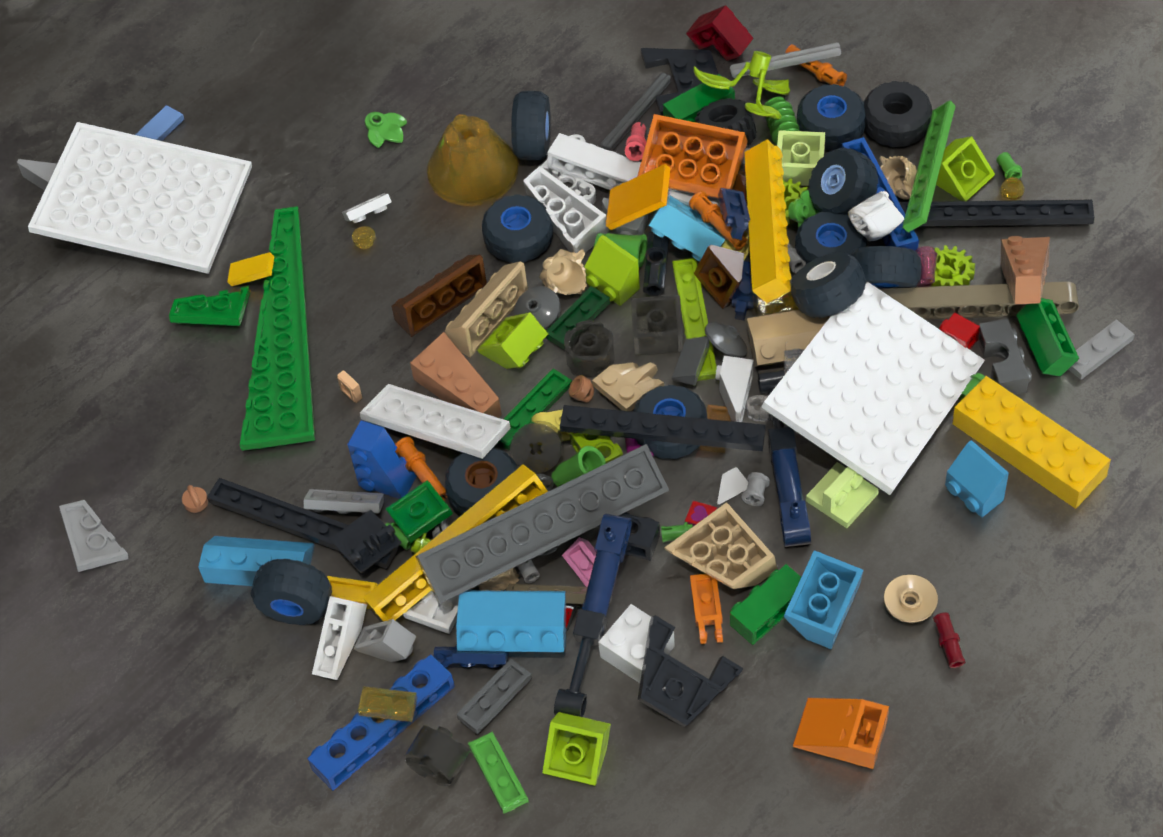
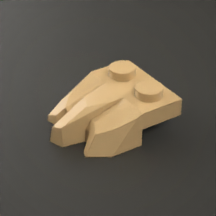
[592,362,664,411]

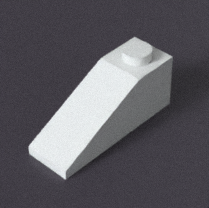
[716,356,754,422]
[312,596,367,680]

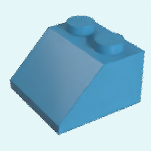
[945,440,1009,518]

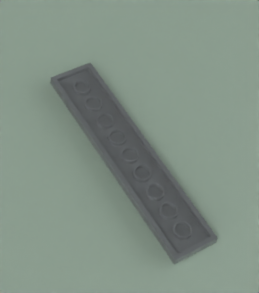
[415,444,669,604]

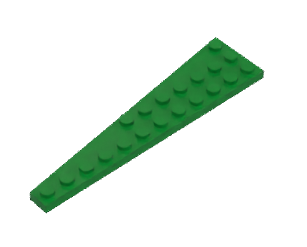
[240,206,315,451]

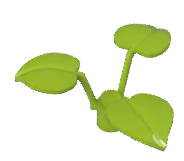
[694,51,790,119]

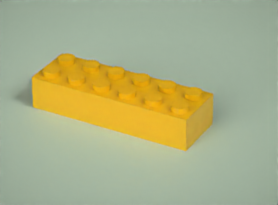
[952,376,1111,509]

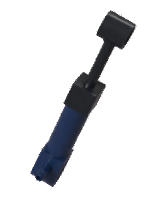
[758,368,811,547]
[554,513,632,717]

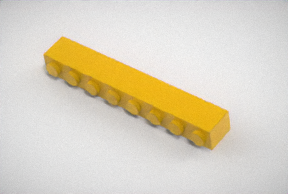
[744,139,792,304]
[363,464,548,622]

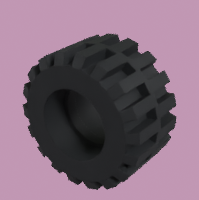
[695,98,757,148]

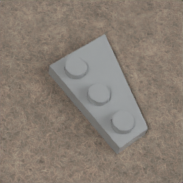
[59,500,128,572]

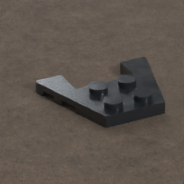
[641,48,718,116]
[637,615,743,727]

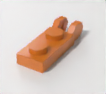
[690,574,723,644]

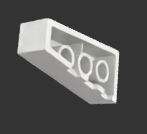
[523,166,609,253]

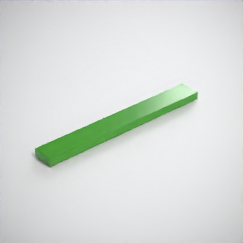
[903,100,955,232]

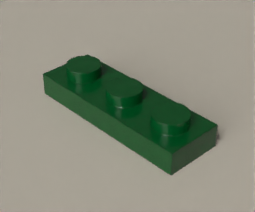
[546,286,610,350]

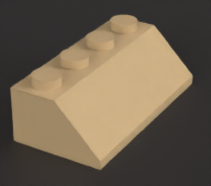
[445,261,528,357]
[746,310,831,367]

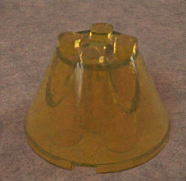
[427,114,519,206]

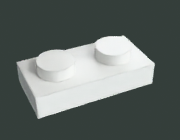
[342,193,392,223]

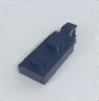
[718,188,750,240]
[732,261,759,321]
[433,644,509,667]

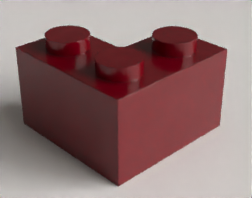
[686,5,754,61]

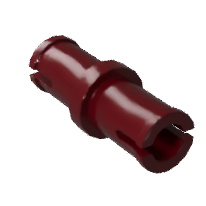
[933,612,966,668]

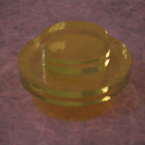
[1000,177,1025,200]
[352,226,376,249]

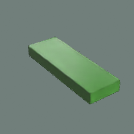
[468,731,529,814]

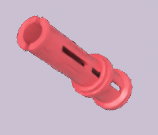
[625,122,646,161]

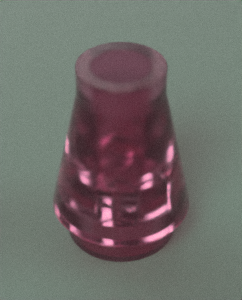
[915,246,938,285]

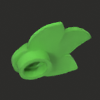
[365,112,407,148]
[788,190,820,227]

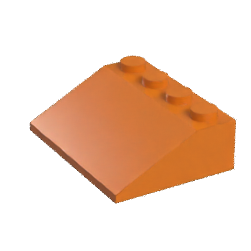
[637,114,748,199]

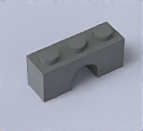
[978,319,1032,395]

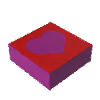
[685,501,717,526]

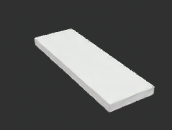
[360,384,511,459]

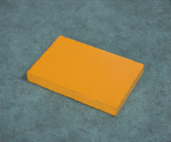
[606,164,671,230]

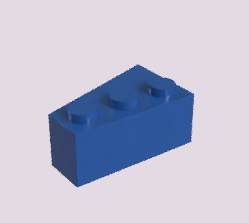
[347,420,417,499]

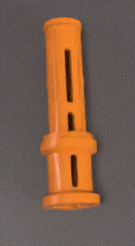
[785,44,847,87]
[689,191,747,250]
[395,437,447,501]

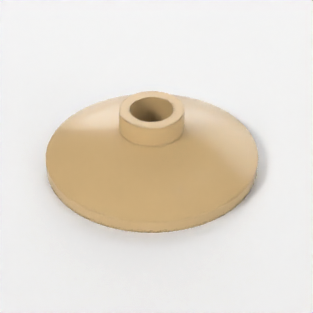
[884,575,938,623]

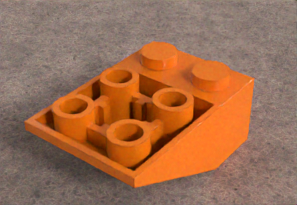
[793,698,889,769]

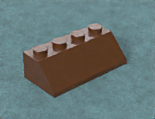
[391,254,487,337]

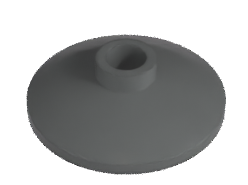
[514,286,560,329]
[705,322,748,358]

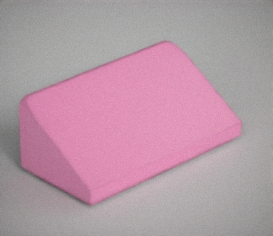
[562,537,596,587]

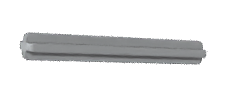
[730,42,841,78]

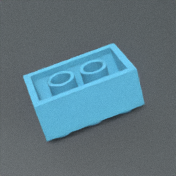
[649,194,725,261]

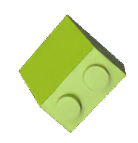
[936,136,995,201]
[584,235,640,306]
[477,312,548,369]
[542,712,611,785]

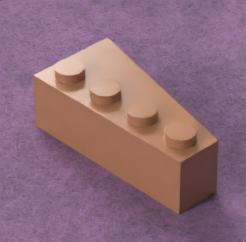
[1001,236,1050,304]
[410,332,502,418]

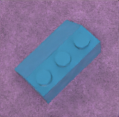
[784,550,863,649]

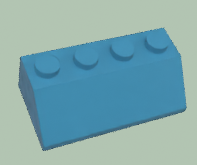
[198,536,315,586]
[456,590,566,652]

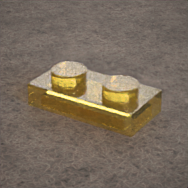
[357,686,418,722]

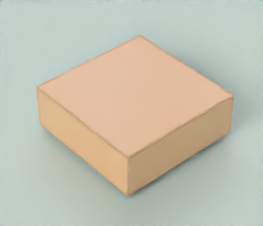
[337,370,362,403]

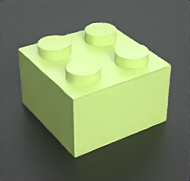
[777,131,825,186]

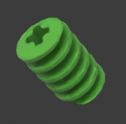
[764,96,800,145]

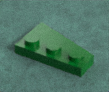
[169,286,250,326]

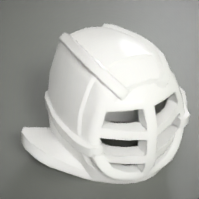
[848,191,904,241]

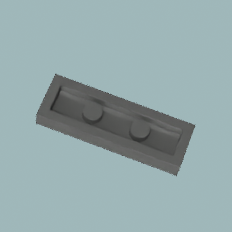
[457,659,532,735]

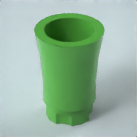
[594,233,648,267]
[551,446,606,487]

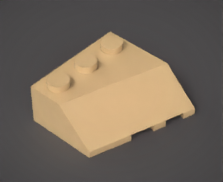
[664,502,777,589]

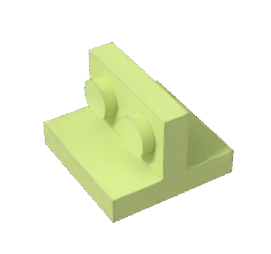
[806,462,879,528]

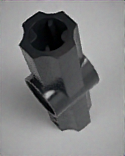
[643,232,669,297]

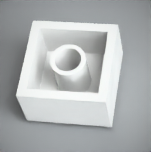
[598,604,675,683]

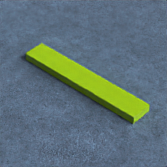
[672,258,717,381]

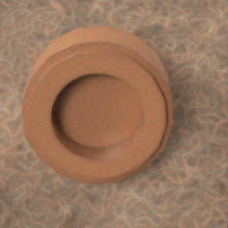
[569,375,594,402]
[182,485,208,513]

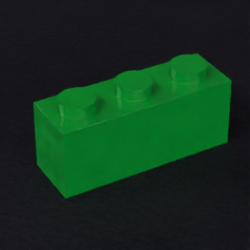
[663,74,735,122]
[1016,298,1080,376]
[730,564,801,646]

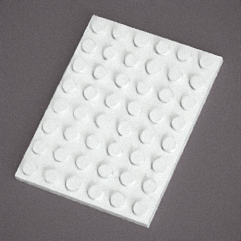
[28,122,252,274]
[761,282,985,495]

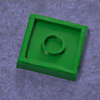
[386,480,453,543]

